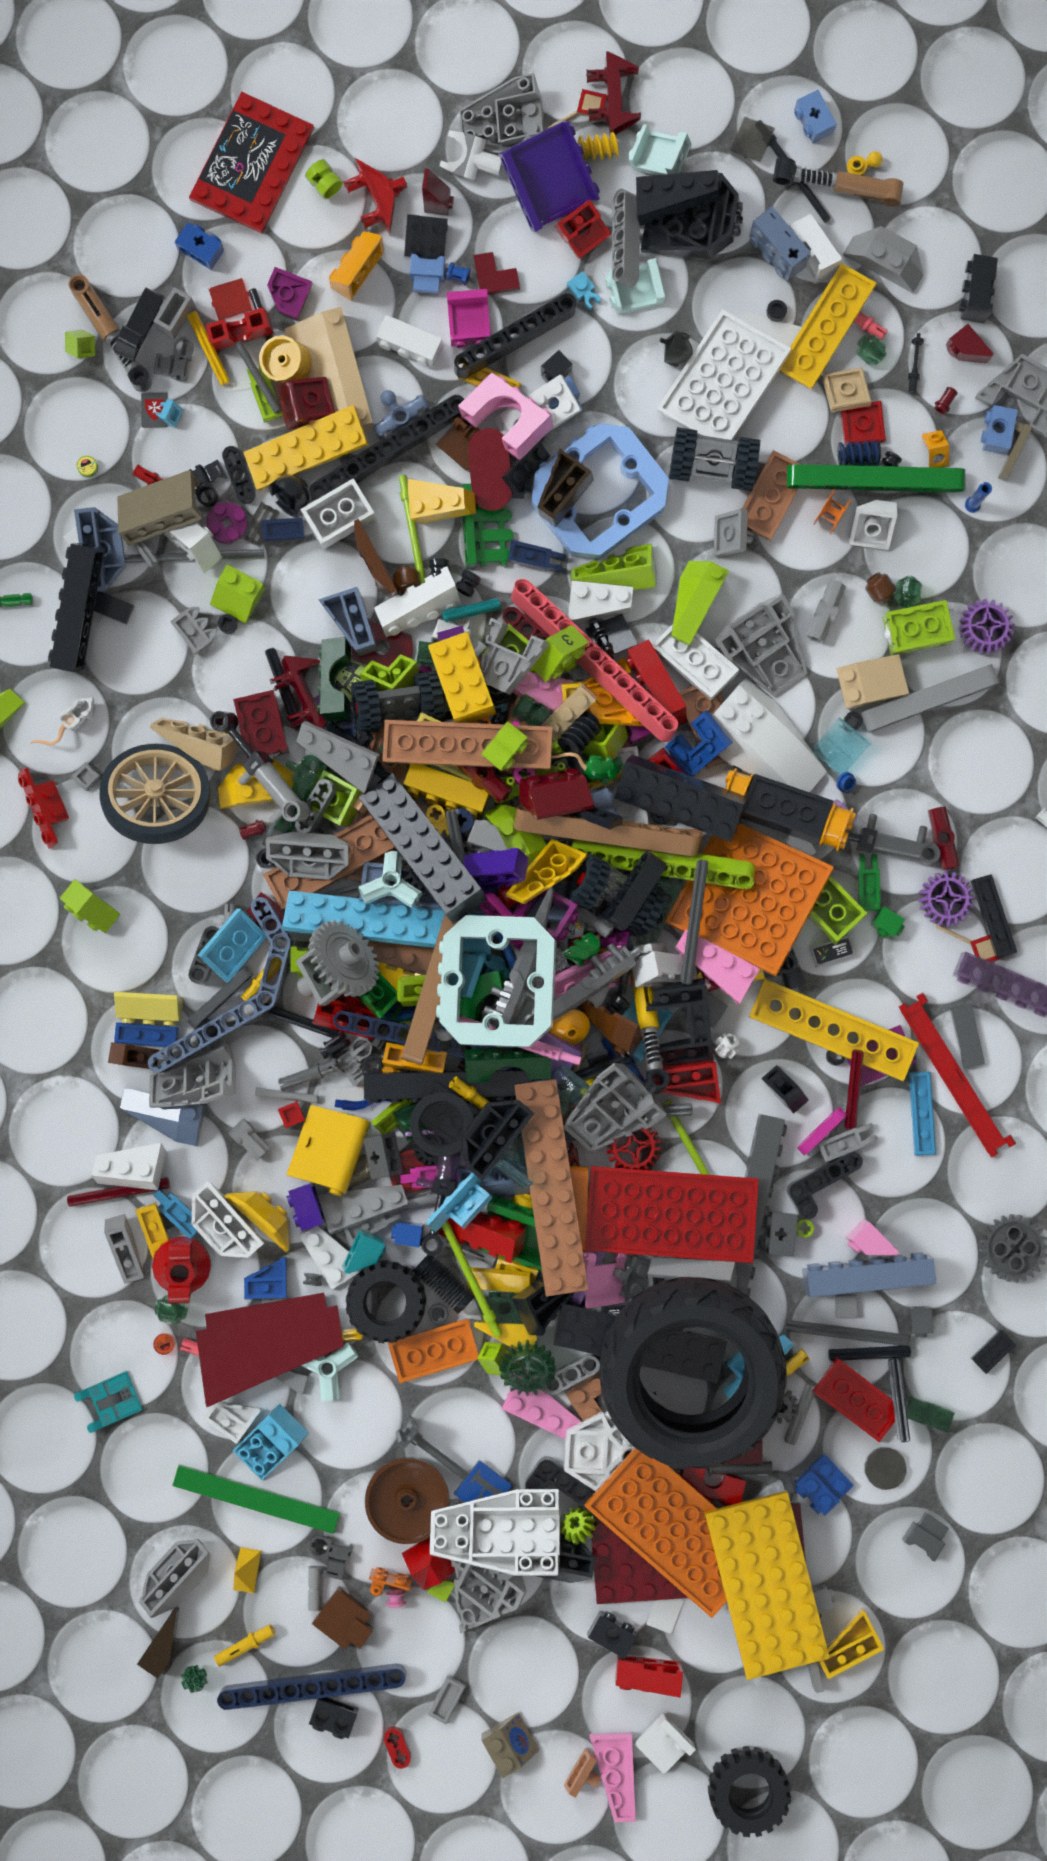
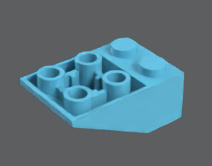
[233,1403,309,1480]

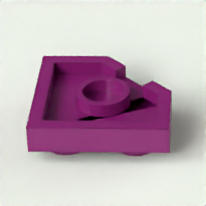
[267,267,313,321]

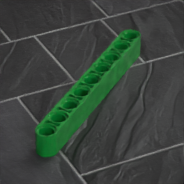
[787,464,966,492]

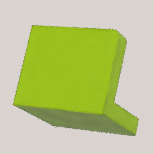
[65,330,95,358]
[477,1342,512,1376]

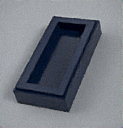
[261,517,305,542]

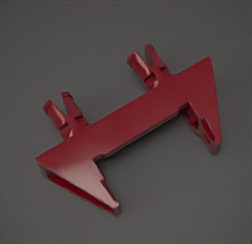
[586,51,641,137]
[270,656,327,729]

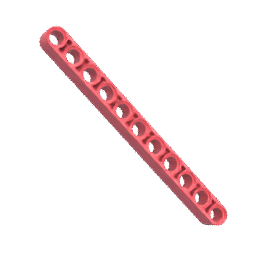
[511,579,678,742]

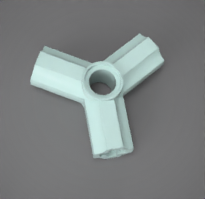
[358,851,422,908]
[301,1342,359,1401]

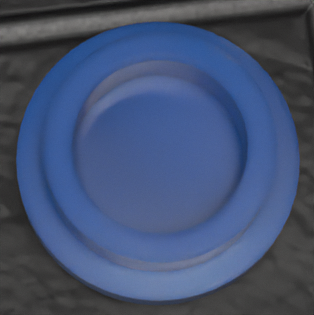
[836,772,856,792]

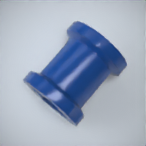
[446,262,471,286]

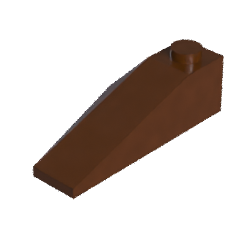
[577,1000,644,1057]

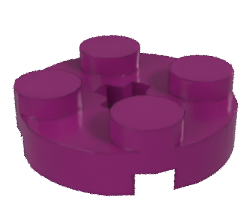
[206,502,248,544]

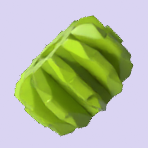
[560,1507,596,1545]

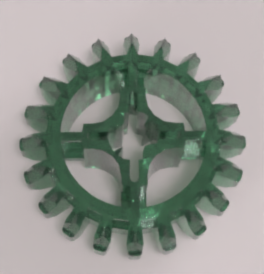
[499,1339,556,1397]

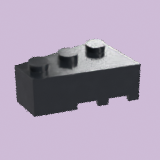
[511,1276,574,1336]

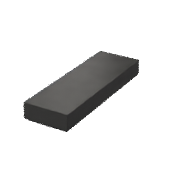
[950,1003,985,1068]

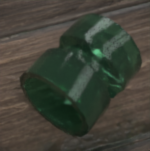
[511,693,550,726]

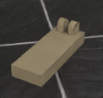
[998,423,1032,481]

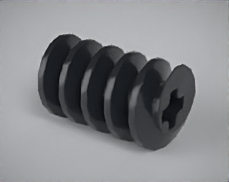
[557,712,600,755]

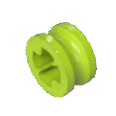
[796,1218,814,1238]

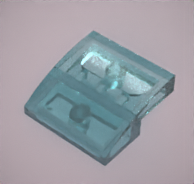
[812,717,871,775]

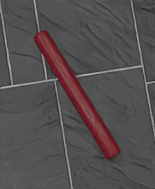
[67,1177,170,1207]

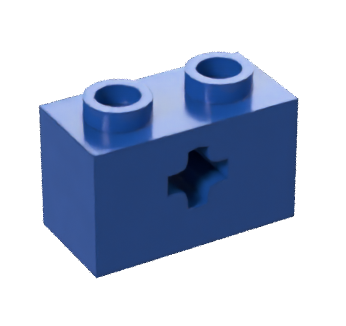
[175,222,224,270]
[391,1220,424,1247]

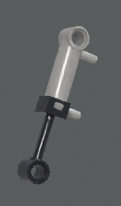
[210,711,310,824]

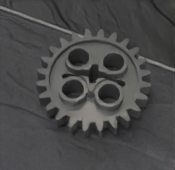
[979,1214,1047,1283]

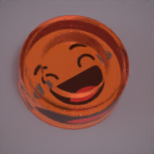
[153,1333,175,1355]

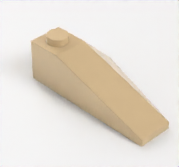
[150,718,242,770]

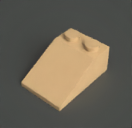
[836,654,909,710]

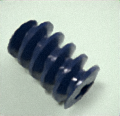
[837,440,881,466]
[455,808,475,842]

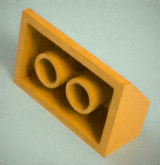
[329,231,384,301]

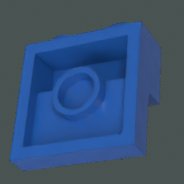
[794,1453,854,1516]

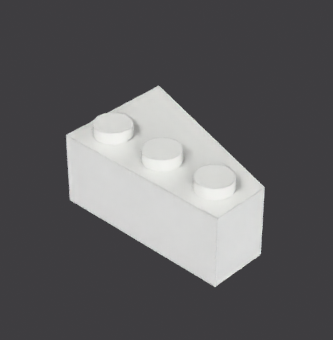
[789,214,842,285]

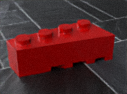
[626,639,687,730]
[438,1211,527,1264]

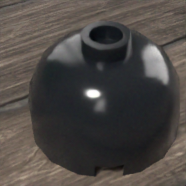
[269,474,309,516]

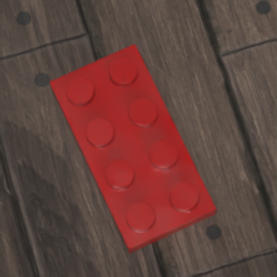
[812,1358,895,1443]

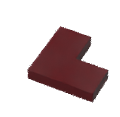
[473,252,520,295]

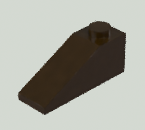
[137,1607,179,1679]

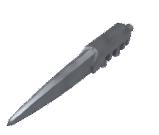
[483,887,553,1030]
[524,943,642,1025]

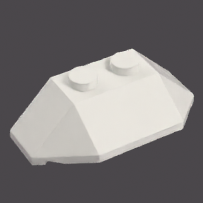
[191,1181,264,1258]

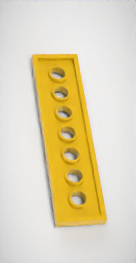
[748,979,919,1082]

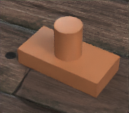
[564,1748,601,1798]

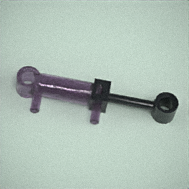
[416,1127,461,1256]

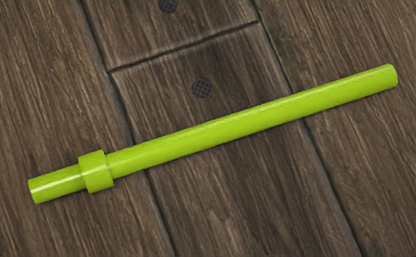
[399,475,426,585]
[441,1220,502,1338]

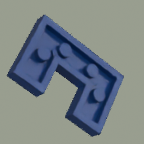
[665,710,733,777]

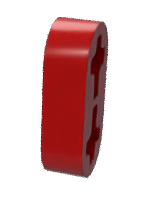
[384,1726,411,1769]

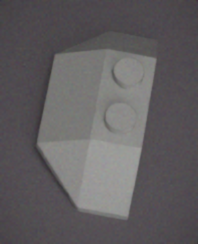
[843,226,923,293]
[266,832,349,880]
[139,1539,211,1618]

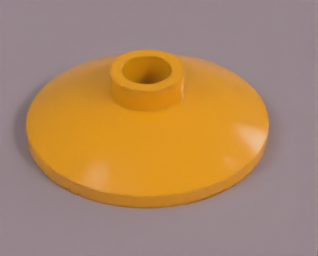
[549,1009,590,1045]

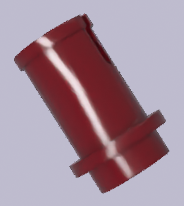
[935,387,958,414]
[239,819,267,840]

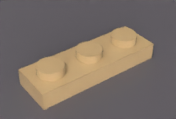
[540,683,597,741]

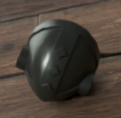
[659,331,693,367]

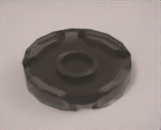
[864,1447,907,1490]

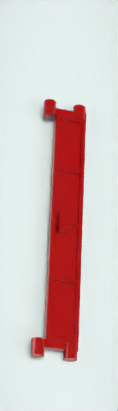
[898,992,1016,1158]

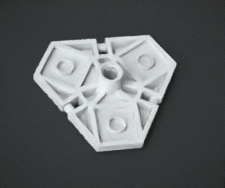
[563,1389,679,1491]

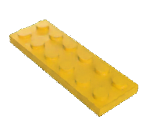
[779,263,877,391]
[243,405,369,491]

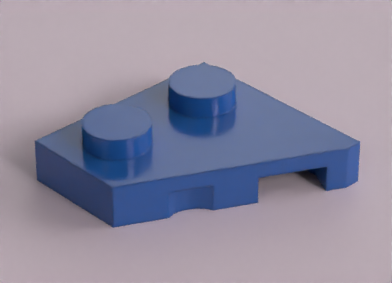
[244,1257,287,1300]

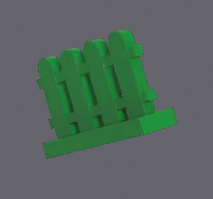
[461,484,514,569]

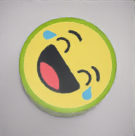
[76,456,98,477]

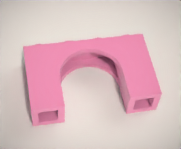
[458,373,554,460]

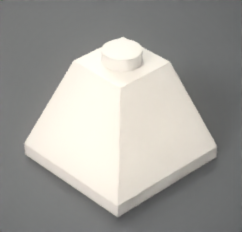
[848,500,897,550]

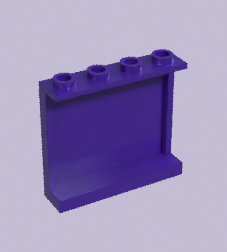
[498,121,600,232]

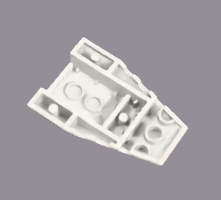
[695,677,827,792]

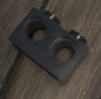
[309,1697,359,1739]

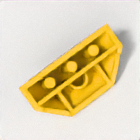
[218,759,302,809]
[224,1191,291,1252]

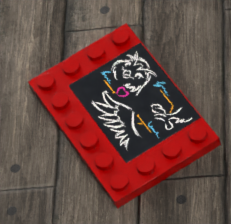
[189,91,314,234]

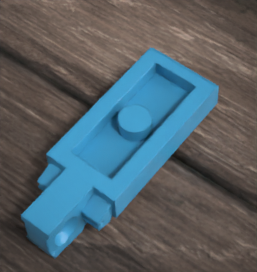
[153,1190,198,1238]

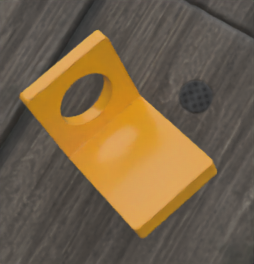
[922,430,949,468]

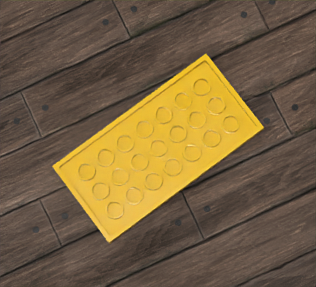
[704,1490,829,1680]

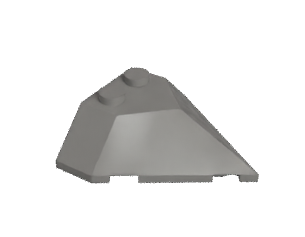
[451,1560,527,1633]

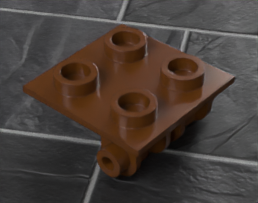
[436,416,480,471]

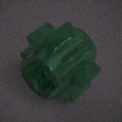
[181,1665,208,1693]

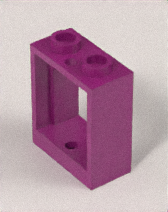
[513,889,579,946]

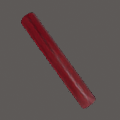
[844,1049,864,1130]

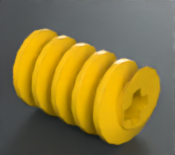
[577,132,619,162]

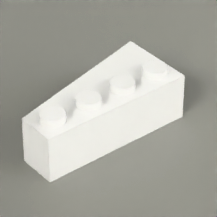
[374,566,461,637]

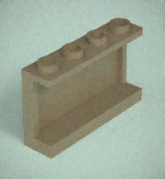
[117,470,202,546]

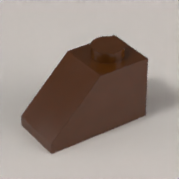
[108,1042,159,1069]

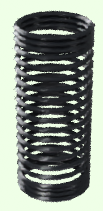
[413,1255,475,1314]

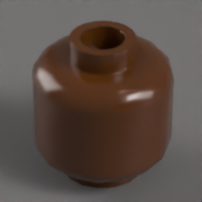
[393,565,421,595]
[865,572,896,604]

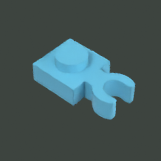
[567,271,600,310]

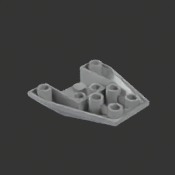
[459,73,545,154]

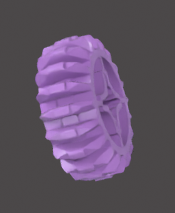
[958,599,1015,654]
[918,871,975,927]

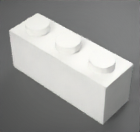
[376,315,443,367]

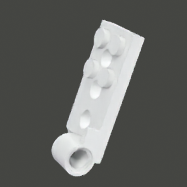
[494,374,582,456]

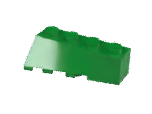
[357,973,397,1019]

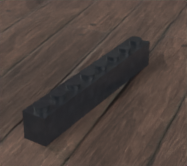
[364,1070,532,1103]

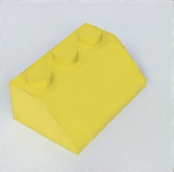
[114,992,183,1026]

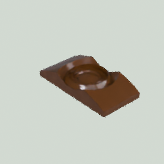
[354,519,398,598]

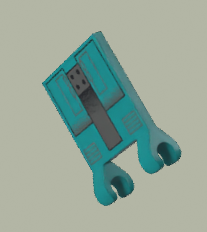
[74,1371,143,1433]

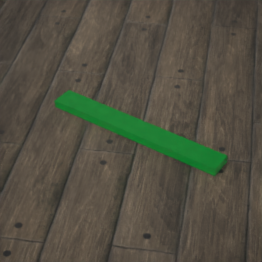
[172,1464,340,1534]

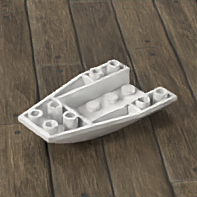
[430,1489,560,1576]

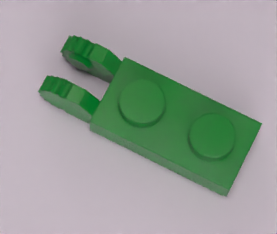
[858,854,880,911]

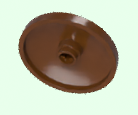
[365,1457,449,1544]

